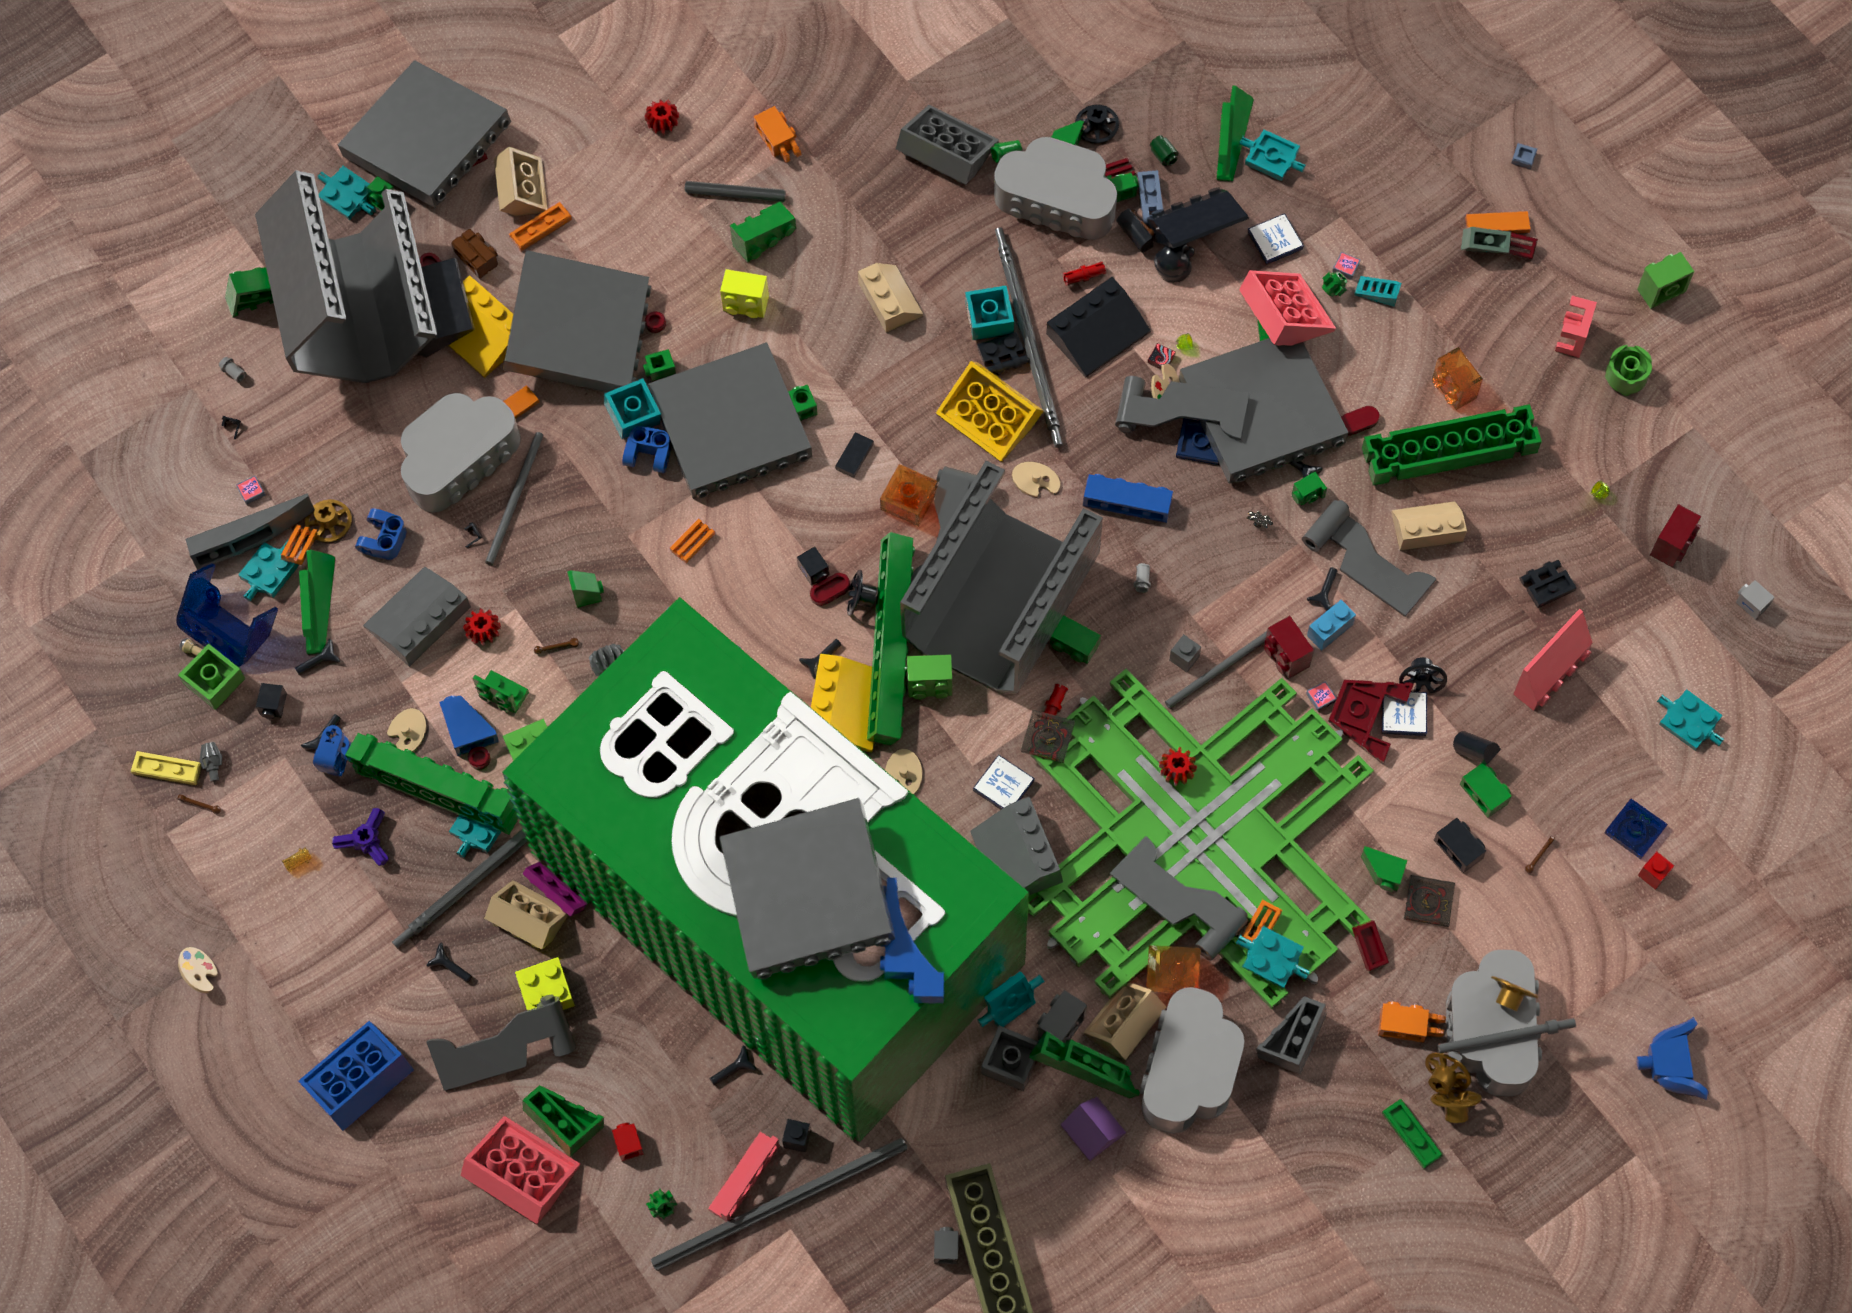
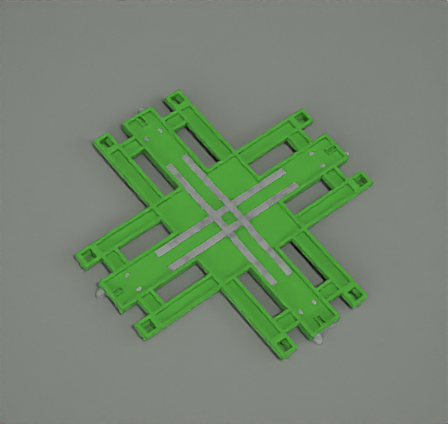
[1028,669,1374,1009]

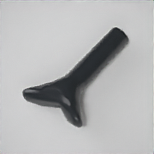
[1289,460,1323,478]
[1307,567,1338,611]
[295,639,340,675]
[799,639,842,680]
[301,714,341,750]
[426,942,472,983]
[709,1045,757,1085]

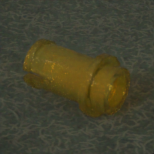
[282,847,312,873]

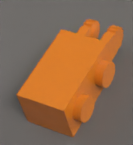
[753,106,801,163]
[1378,1001,1446,1043]

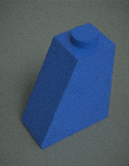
[439,695,499,756]

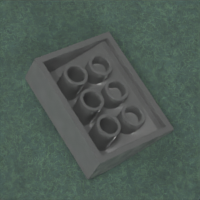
[896,105,999,184]
[363,567,471,667]
[970,797,1063,895]

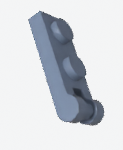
[1137,170,1163,226]

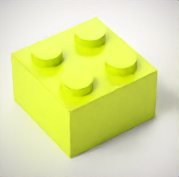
[720,269,769,318]
[515,957,575,1010]

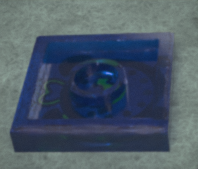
[1604,798,1668,859]

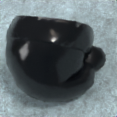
[1154,244,1195,282]

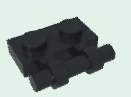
[977,332,1029,375]
[1519,560,1577,608]

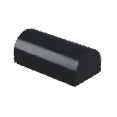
[1116,209,1154,253]
[1453,731,1501,765]

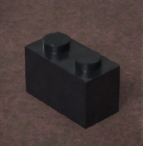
[1434,818,1486,873]

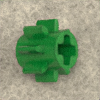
[1322,271,1348,297]
[646,1189,677,1219]

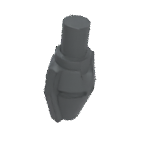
[200,742,222,782]

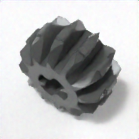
[589,644,624,676]

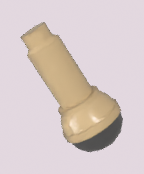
[179,638,203,656]

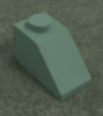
[1461,227,1511,253]

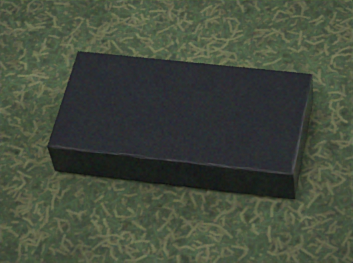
[835,432,874,478]

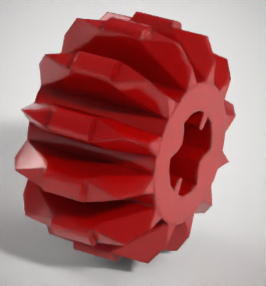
[645,98,680,134]
[463,608,501,646]
[1159,747,1197,786]

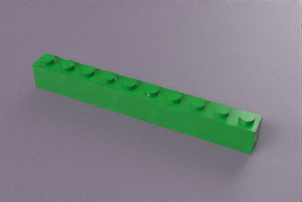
[867,532,915,745]

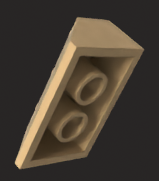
[494,147,547,216]
[858,263,923,332]
[1391,502,1467,551]
[484,880,568,949]
[1084,982,1166,1060]

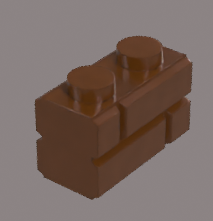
[451,229,498,279]

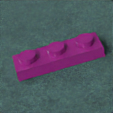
[523,862,587,917]

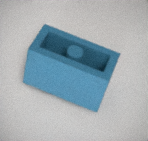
[1307,600,1356,651]

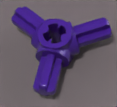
[332,808,389,866]

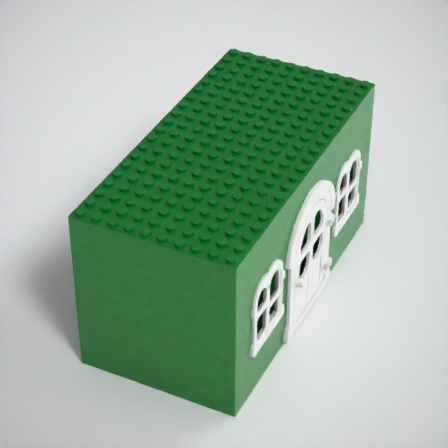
[502,597,1029,1142]

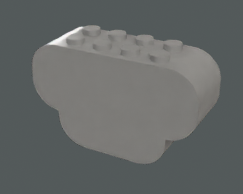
[994,137,1117,240]
[401,393,521,512]
[1446,950,1542,1096]
[1140,987,1244,1133]

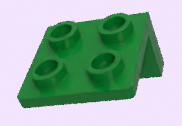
[472,670,529,714]

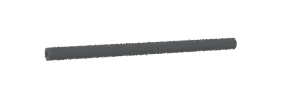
[485,432,544,565]
[1165,631,1267,709]

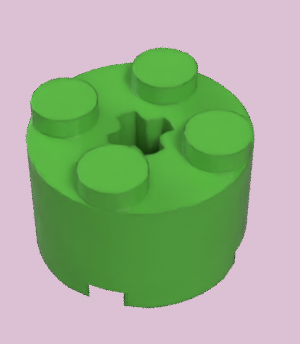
[1605,345,1652,396]

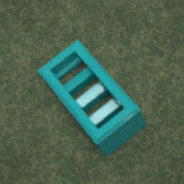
[1354,276,1402,307]

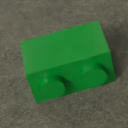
[1050,615,1101,664]
[1460,763,1512,818]

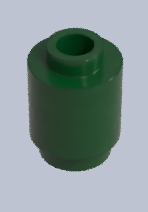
[1150,135,1179,166]

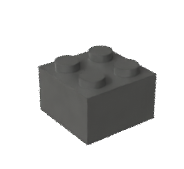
[1037,990,1087,1044]
[981,1026,1038,1092]

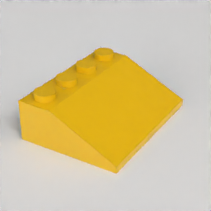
[448,275,513,378]
[936,361,1044,462]
[811,654,874,752]

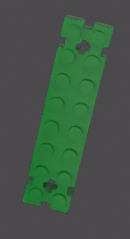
[1362,404,1542,486]
[345,733,519,835]

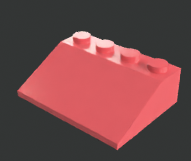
[1239,270,1336,346]
[1513,609,1593,711]
[460,1116,580,1224]

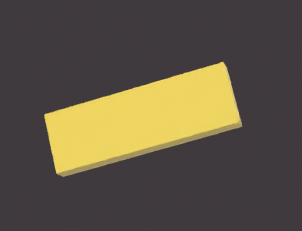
[131,751,202,785]

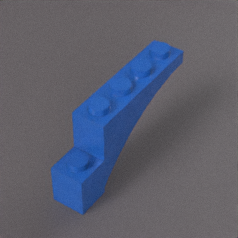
[880,878,944,1003]

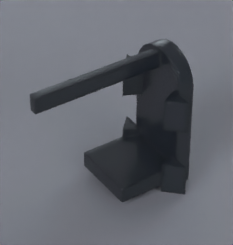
[221,416,241,439]
[464,522,483,548]

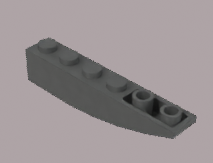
[185,493,315,570]

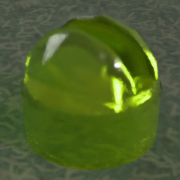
[1176,333,1193,351]
[1591,480,1610,500]

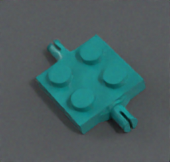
[1240,129,1306,181]
[318,166,376,220]
[238,539,299,602]
[1657,689,1724,751]
[449,815,501,858]
[1236,926,1310,988]
[977,971,1045,1028]

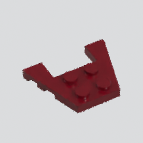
[1328,680,1414,764]

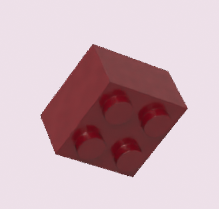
[1650,504,1701,568]
[1264,616,1314,679]

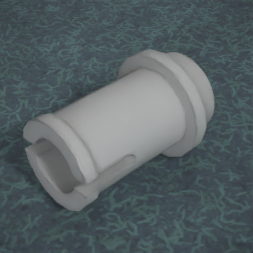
[219,357,246,382]
[1134,563,1151,593]

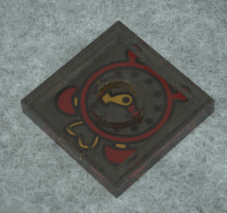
[1021,710,1075,763]
[1404,875,1455,927]

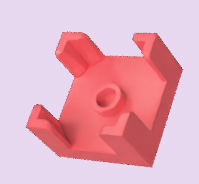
[1555,296,1597,358]

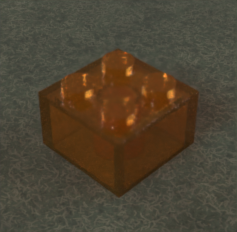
[1432,347,1483,410]
[880,464,938,527]
[1147,945,1201,993]

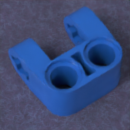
[622,426,671,473]
[355,508,407,560]
[313,725,351,777]

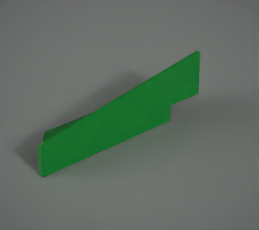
[1216,85,1254,182]
[299,550,335,655]
[1029,1032,1140,1098]

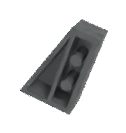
[1256,996,1327,1074]

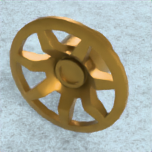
[305,499,352,542]
[1491,976,1539,1012]
[1425,1053,1471,1094]
[1431,1090,1482,1123]

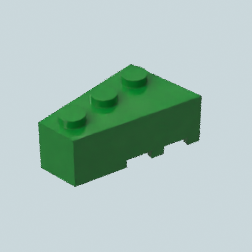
[730,202,796,263]
[225,267,274,318]
[522,1085,604,1157]

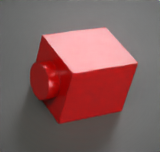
[1638,852,1675,890]
[612,1122,644,1162]

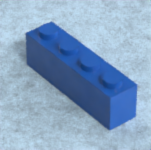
[1083,474,1173,523]

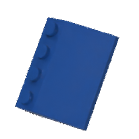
[298,1021,414,1131]

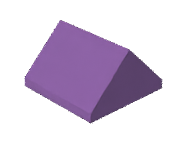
[1061,1097,1126,1161]

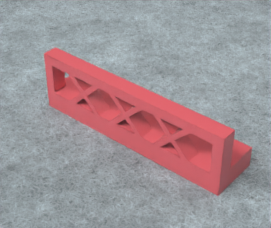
[708,1131,780,1222]

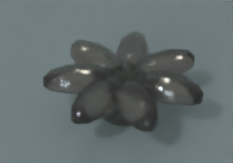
[1247,511,1273,528]

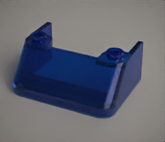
[176,563,278,667]

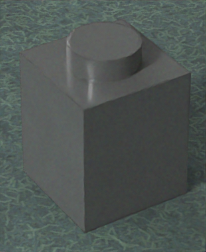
[1169,634,1201,672]
[934,1227,958,1264]

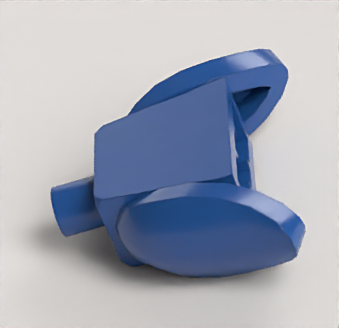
[1636,1017,1709,1100]

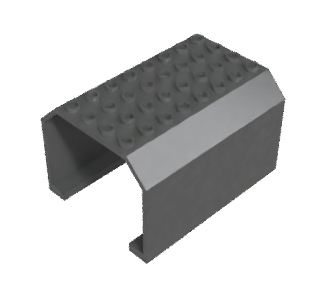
[255,170,437,383]
[900,461,1103,694]

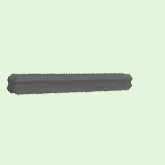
[684,181,786,202]

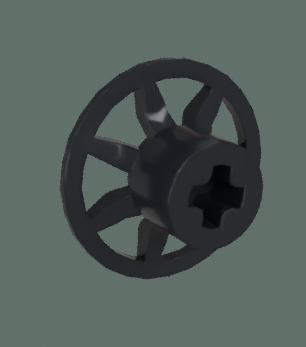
[1075,104,1119,143]
[847,570,877,616]
[1399,657,1447,693]

